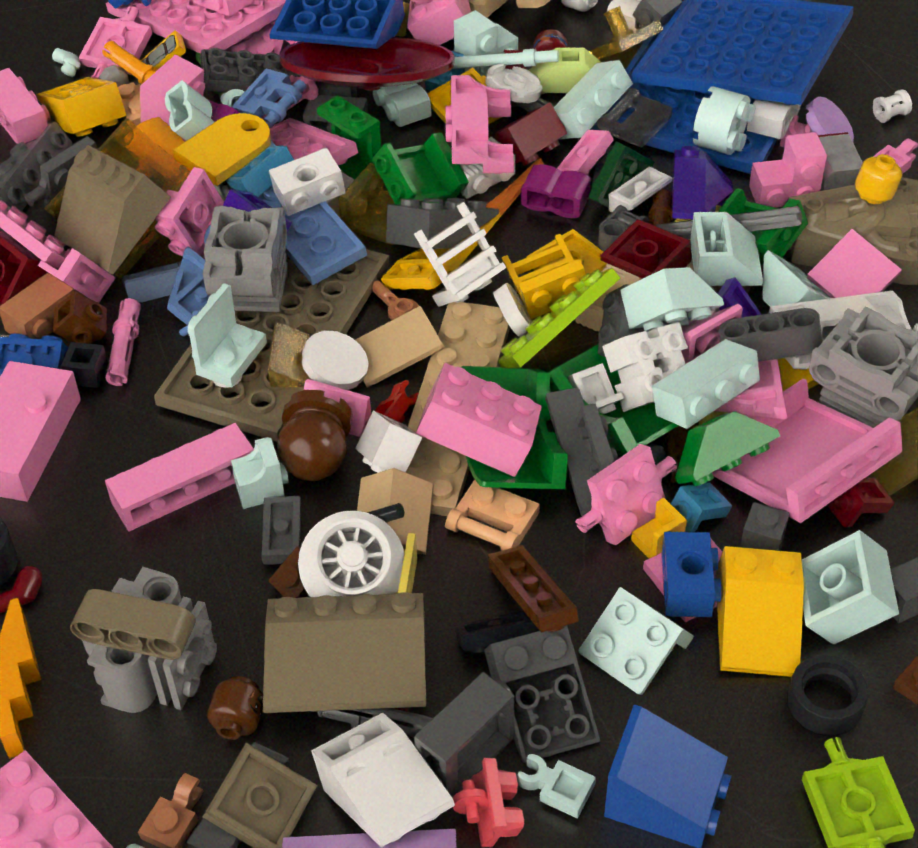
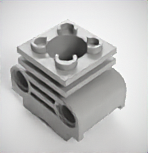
[203,206,288,312]
[809,306,918,428]
[82,567,217,713]

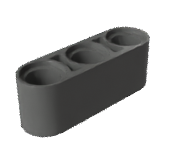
[718,308,822,362]

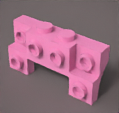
[445,75,514,174]

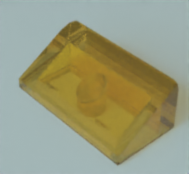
[268,322,310,387]

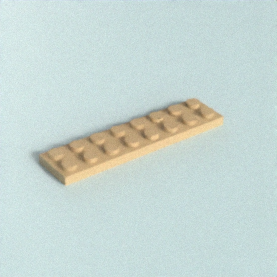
[406,302,510,516]

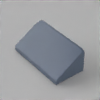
[121,261,182,303]

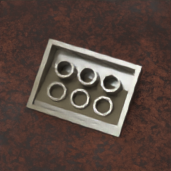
[54,145,171,275]
[263,592,426,713]

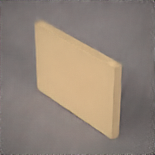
[355,306,444,388]

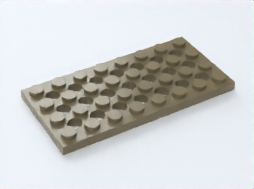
[154,249,389,442]

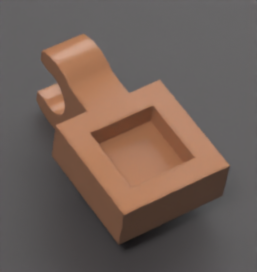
[138,773,203,848]

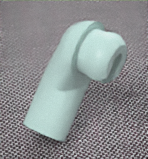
[52,48,81,77]

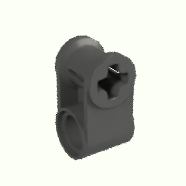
[597,205,649,251]

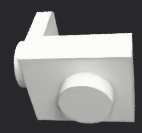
[568,363,624,414]

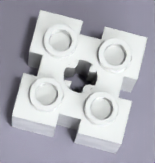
[602,322,689,412]

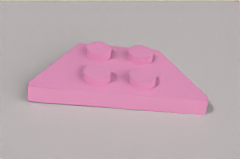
[715,359,787,419]

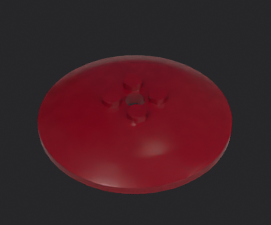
[280,37,455,91]

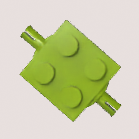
[802,737,915,848]

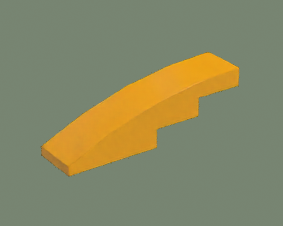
[0,598,41,759]

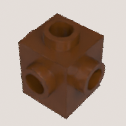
[53,291,108,344]

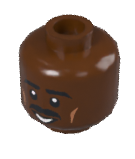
[207,676,263,740]

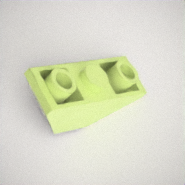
[528,47,601,94]

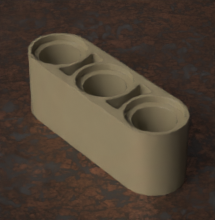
[70,589,196,660]

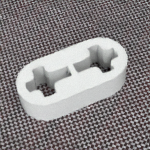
[493,283,532,337]

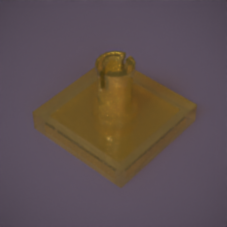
[589,6,663,60]

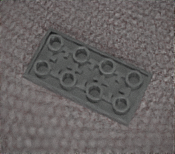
[200,48,316,92]

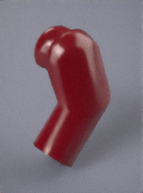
[0,566,43,614]

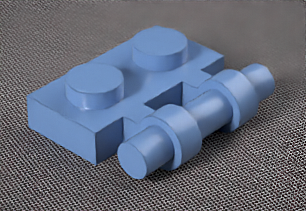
[232,68,306,128]

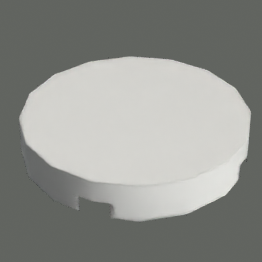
[485,64,543,103]
[301,330,369,390]

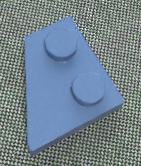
[167,247,210,325]

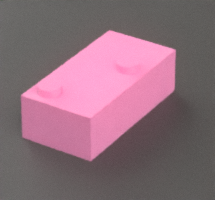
[0,361,81,502]

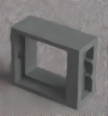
[414,672,514,798]

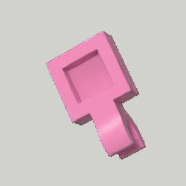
[873,138,918,174]

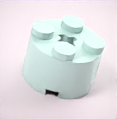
[693,86,756,155]

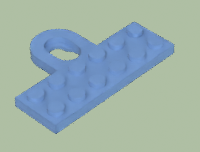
[204,140,367,285]

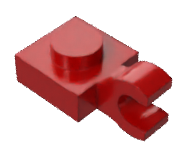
[365,380,419,425]

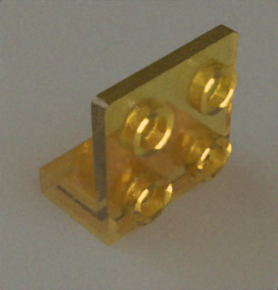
[338,163,395,245]

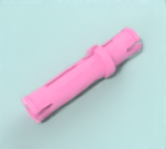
[105,298,141,386]

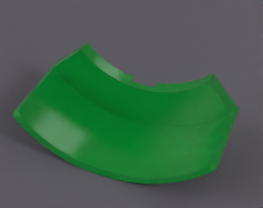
[548,344,679,456]
[461,366,568,489]

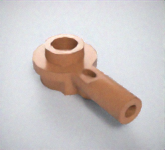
[372,280,419,321]

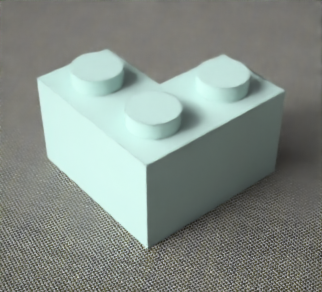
[454,10,518,76]

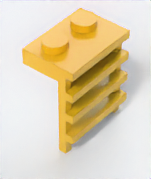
[502,234,586,319]

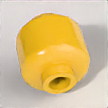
[855,154,902,204]

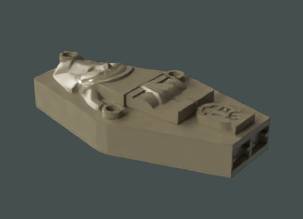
[788,177,918,285]

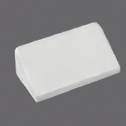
[609,166,672,212]

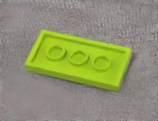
[498,268,620,368]

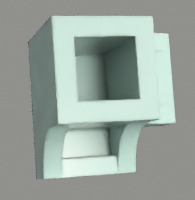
[231,437,289,509]

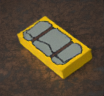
[141,30,186,70]

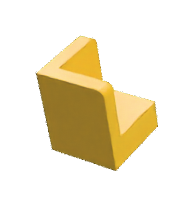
[631,498,687,559]

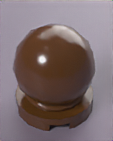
[277,390,353,481]

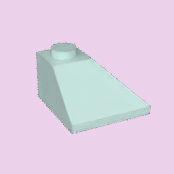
[763,250,830,306]

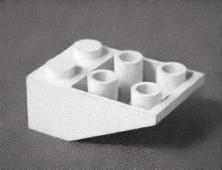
[311,713,455,847]

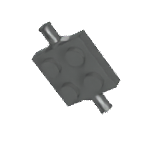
[24,136,112,214]

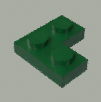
[588,141,655,207]

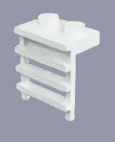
[414,202,506,307]

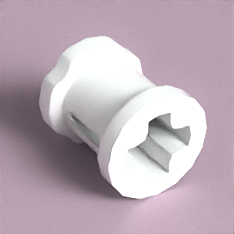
[872,89,912,123]

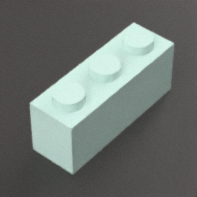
[553,60,633,140]
[652,339,760,429]

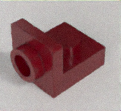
[827,477,895,527]

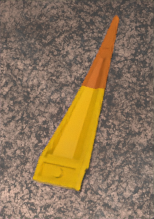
[381,158,544,290]

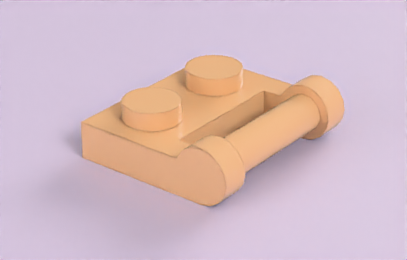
[445,480,540,551]

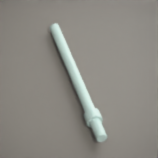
[452,49,559,69]

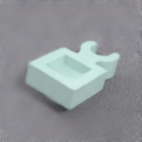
[517,754,596,819]

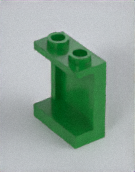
[317,95,381,192]
[372,132,469,204]
[718,188,808,265]

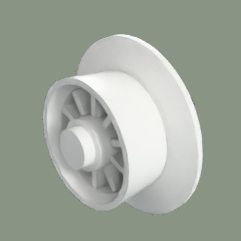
[298,511,404,597]

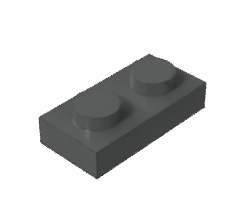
[261,496,301,565]

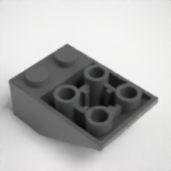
[386,198,499,249]
[484,625,601,763]

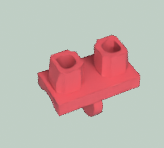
[453,758,525,847]

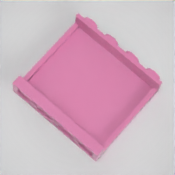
[712,379,902,523]

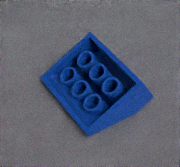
[269,0,405,49]

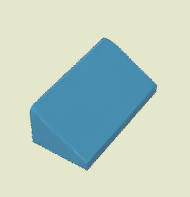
[227,146,294,197]

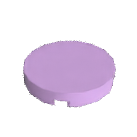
[806,96,854,141]

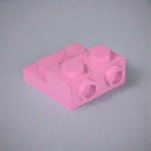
[155,167,224,256]

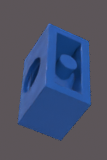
[661,532,721,617]

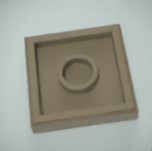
[202,743,318,848]

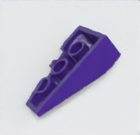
[672,146,734,220]

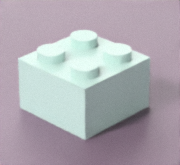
[802,530,899,645]

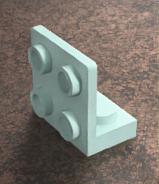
[188,283,267,388]
[579,587,694,695]

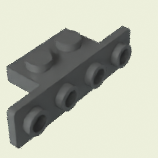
[0,122,72,211]
[545,388,618,516]

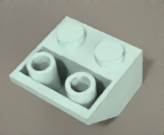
[690,212,763,286]
[620,267,724,332]

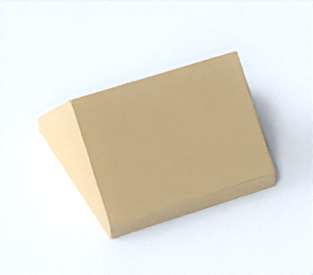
[357,468,433,555]

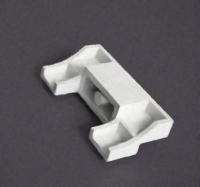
[769,290,911,369]

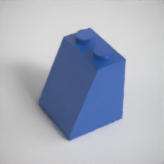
[604,705,732,848]

